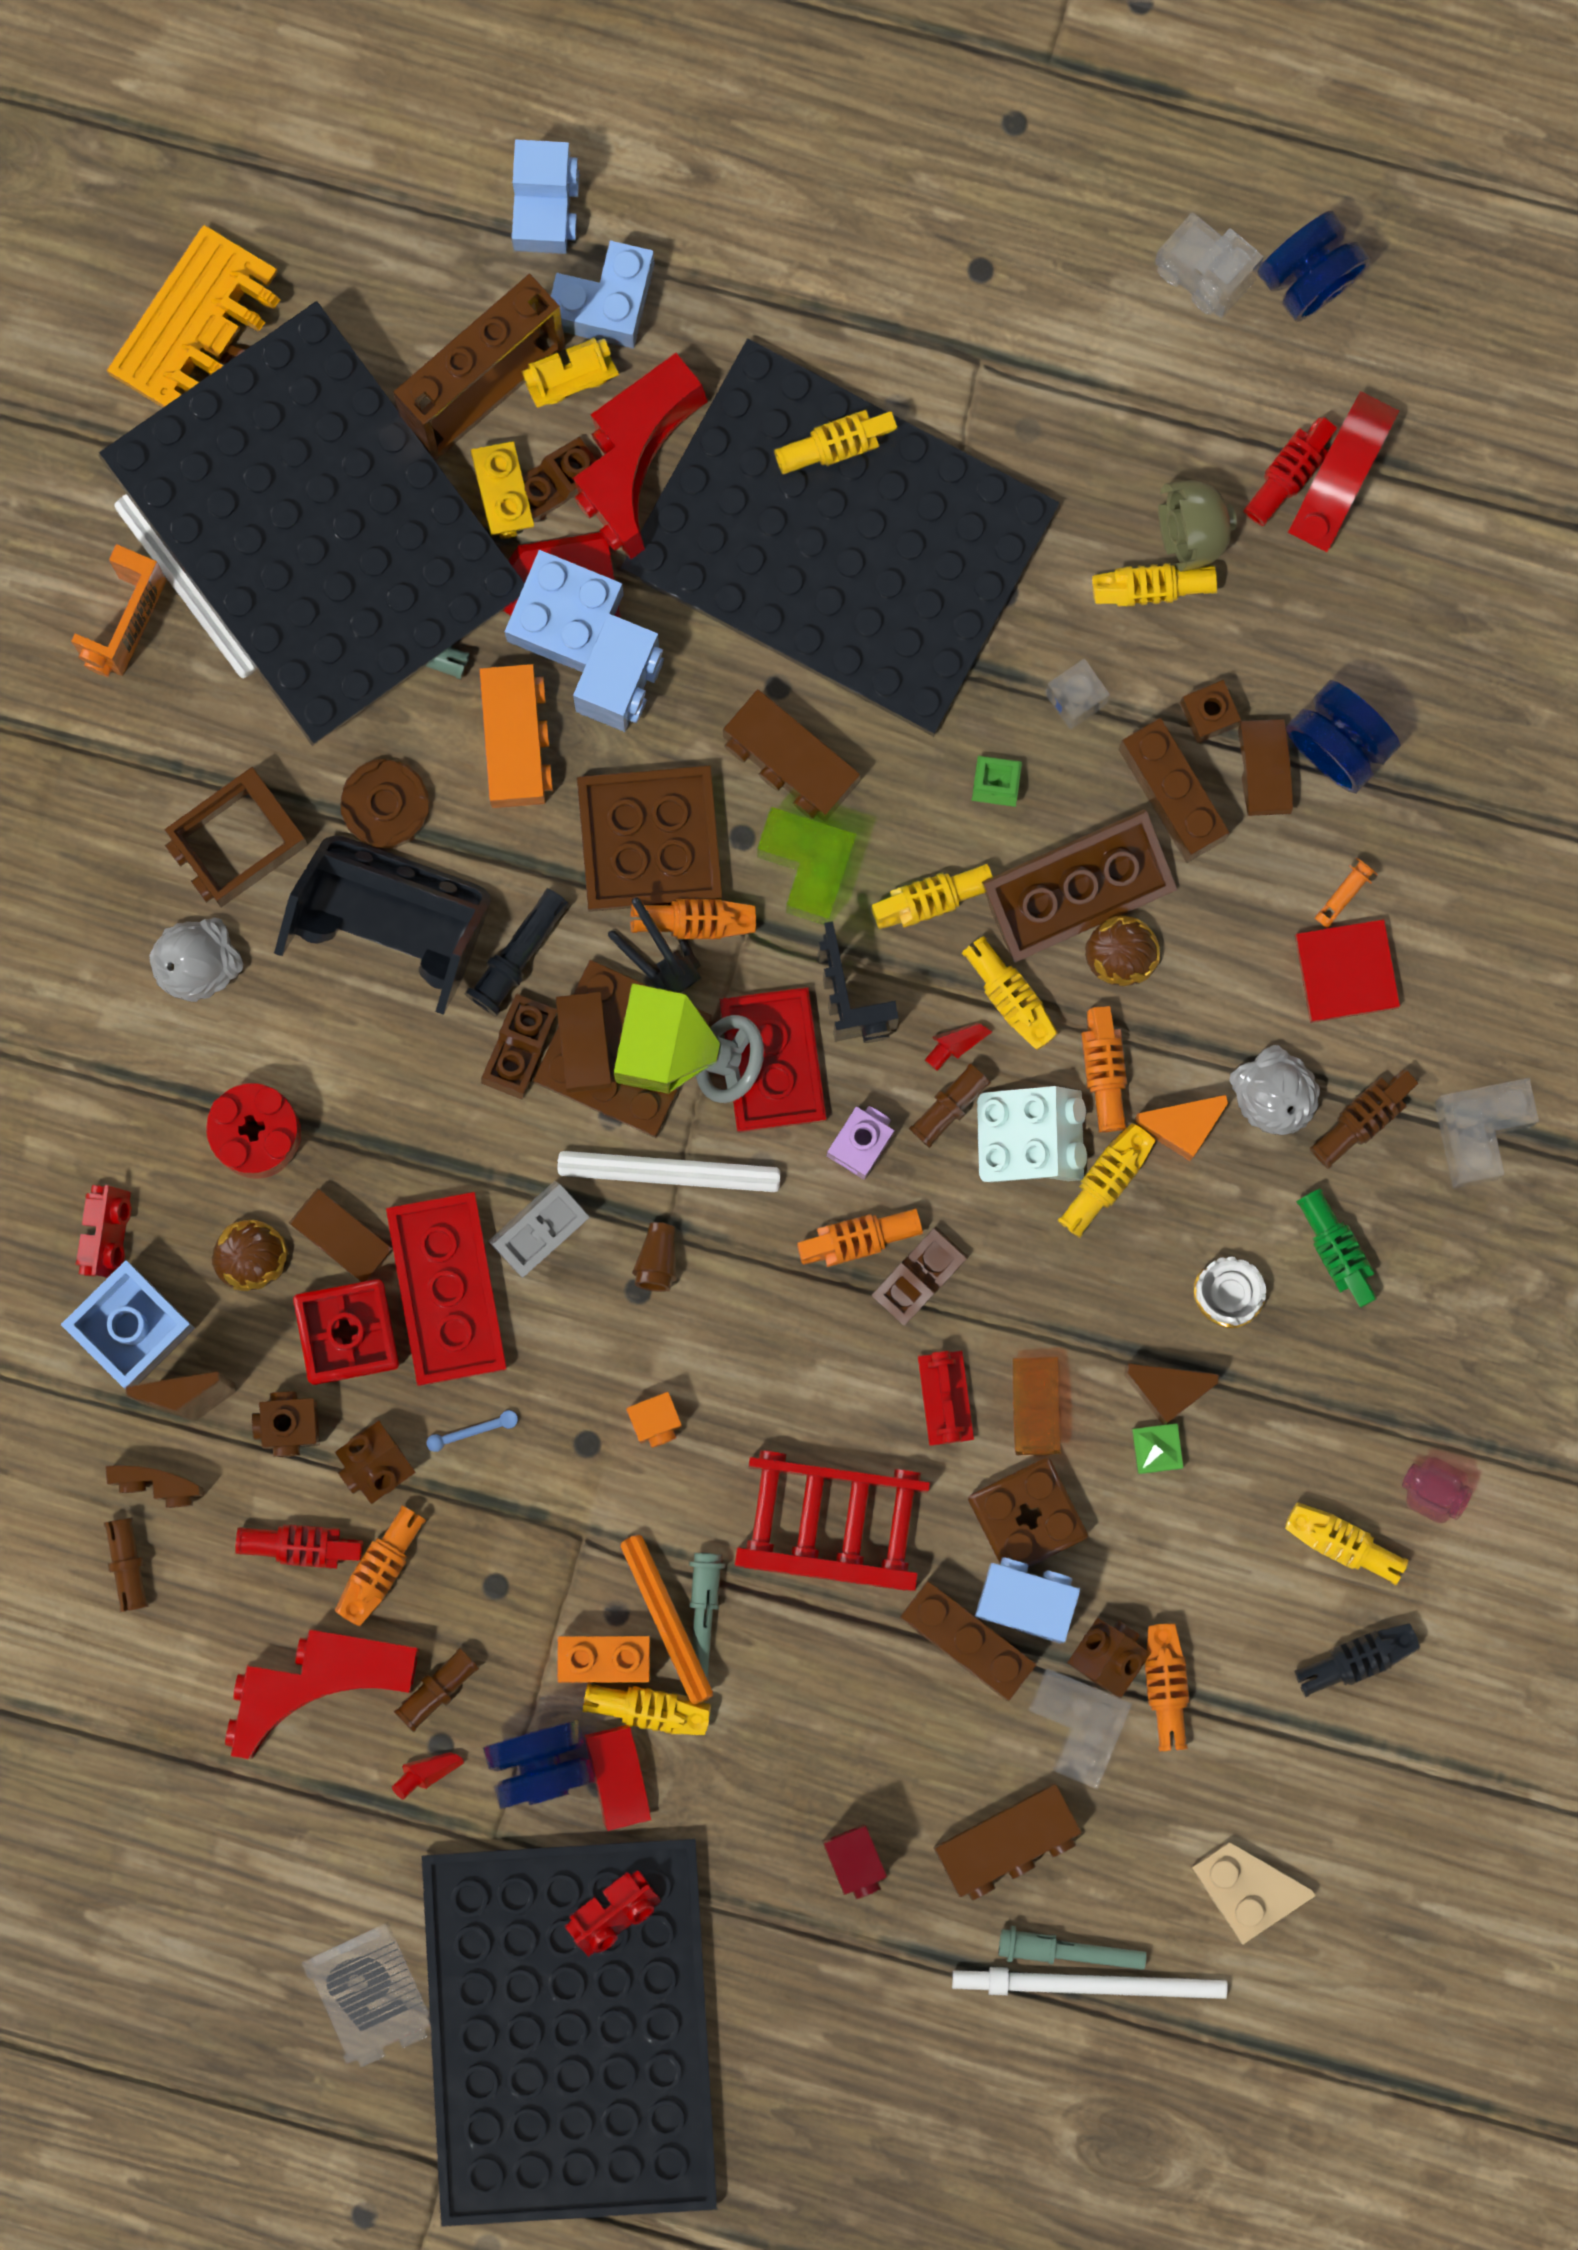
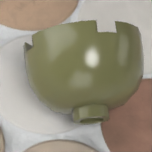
[1158,480,1237,572]

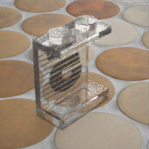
[302,1922,432,2067]

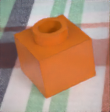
[626,1392,682,1448]

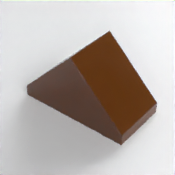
[1124,1364,1219,1425]

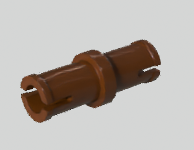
[909,1063,991,1148]
[104,1517,149,1612]
[394,1648,479,1732]

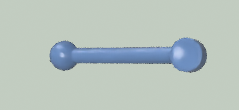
[426,1410,518,1452]

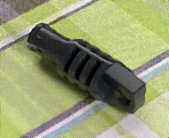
[1294,1623,1420,1698]

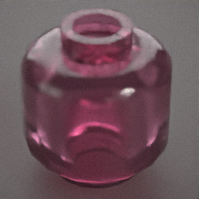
[1402,1457,1473,1524]

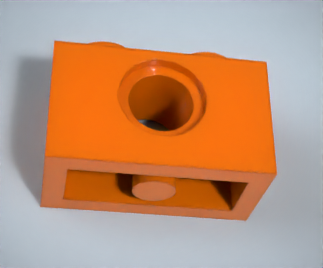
[558,1636,650,1683]

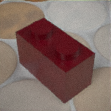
[822,1824,887,1900]

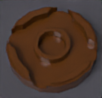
[340,759,429,849]

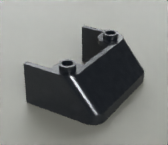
[274,836,491,1015]

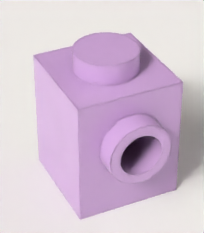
[827,1106,894,1180]

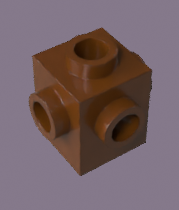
[252,1391,320,1457]
[335,1421,416,1504]
[1067,1618,1151,1699]

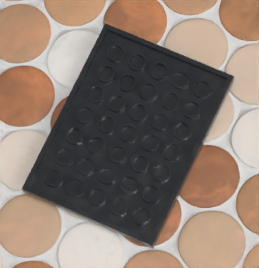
[98,301,525,746]
[621,338,1060,737]
[421,1838,717,2227]

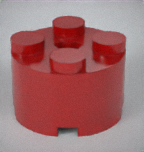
[206,1083,301,1179]

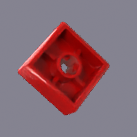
[293,1279,399,1385]

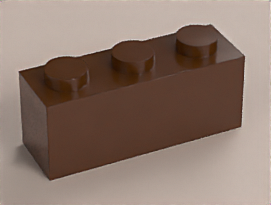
[723,689,860,822]
[1118,718,1230,863]
[899,1581,1037,1701]
[933,1784,1082,1901]

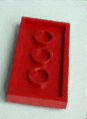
[386,1192,507,1387]

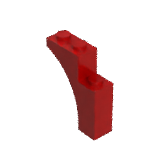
[573,353,708,559]
[225,1630,420,1759]

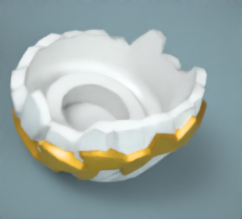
[1194,1257,1266,1329]

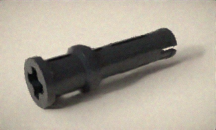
[464,888,570,1017]

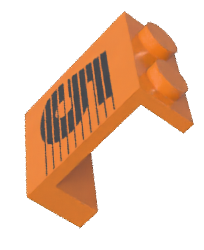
[71,544,167,677]

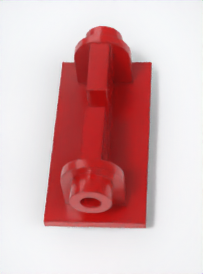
[75,1185,132,1278]
[917,1351,974,1446]
[565,1870,661,1957]

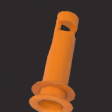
[1314,858,1378,929]

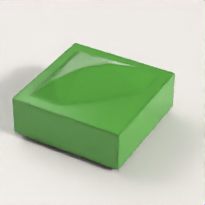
[972,756,1022,807]
[1132,1423,1183,1474]

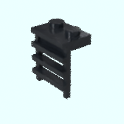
[818,921,899,1043]

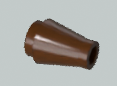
[632,1222,677,1292]

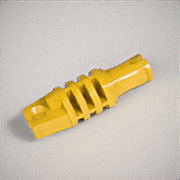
[774,410,897,474]
[1092,563,1217,606]
[872,864,993,929]
[962,936,1058,1050]
[1057,1123,1156,1238]
[1285,1502,1408,1585]
[582,1683,711,1735]

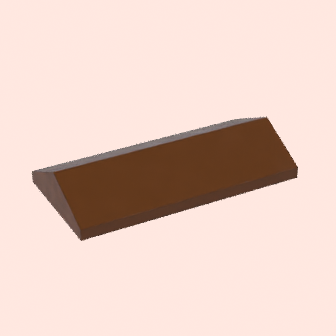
[982,809,1177,962]
[125,1372,236,1421]

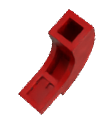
[1288,391,1400,552]

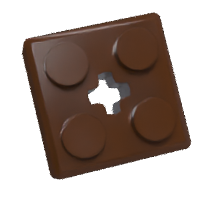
[968,1457,1088,1568]

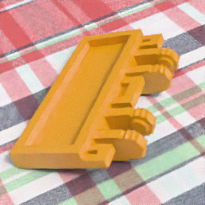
[107,225,280,408]

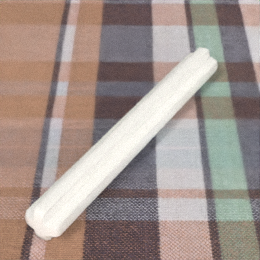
[114,494,256,678]
[557,1151,781,1192]

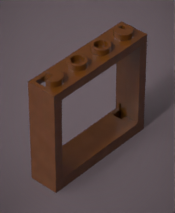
[393,273,565,461]

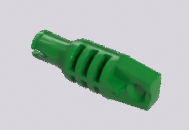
[1296,1188,1377,1308]

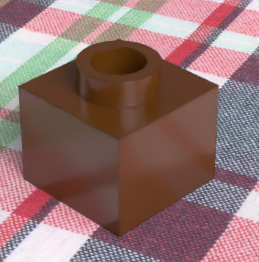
[1180,680,1241,744]

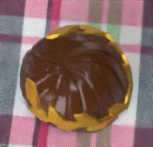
[1085,916,1160,987]
[211,1219,289,1291]

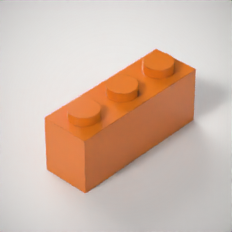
[480,664,553,808]

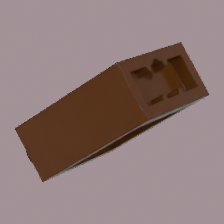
[164,767,308,908]

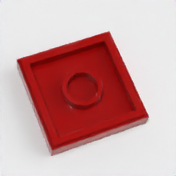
[1295,919,1400,1023]

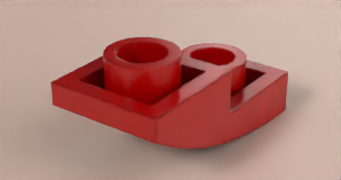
[585,1725,651,1831]

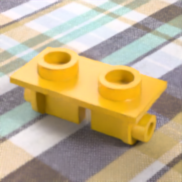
[522,338,619,408]
[470,442,534,539]

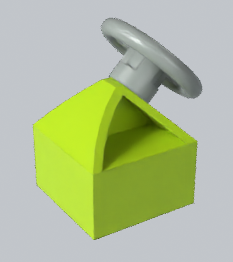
[614,984,764,1103]

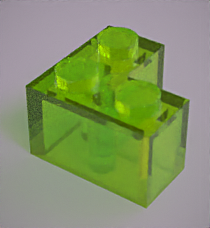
[757,807,856,925]

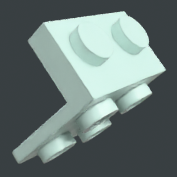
[977,1086,1087,1182]

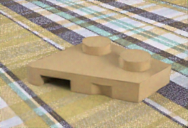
[1191,1842,1315,1945]

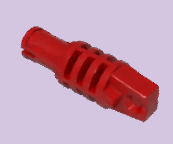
[1243,417,1337,526]
[235,1524,363,1569]

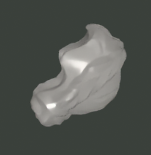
[150,918,243,1002]
[1230,1045,1320,1135]

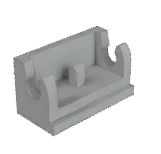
[488,1181,590,1278]

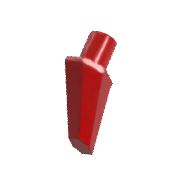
[924,1023,992,1072]
[392,1752,464,1800]

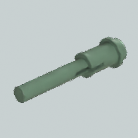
[689,1553,725,1680]
[998,1926,1146,1970]

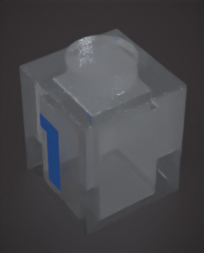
[1045,658,1110,730]

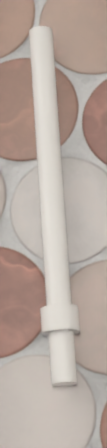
[952,1967,1227,1999]

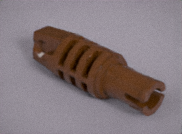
[1310,1070,1418,1169]

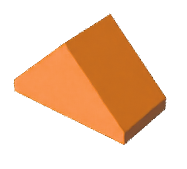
[1135,1095,1228,1161]

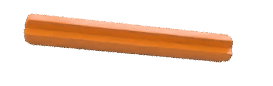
[620,1535,713,1704]

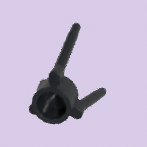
[608,897,702,993]

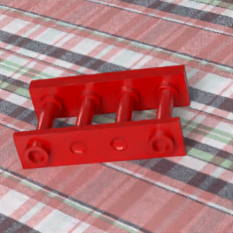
[734,1450,930,1592]

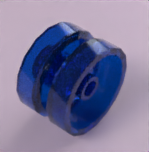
[1257,211,1372,322]
[1285,680,1401,794]
[483,1720,596,1809]

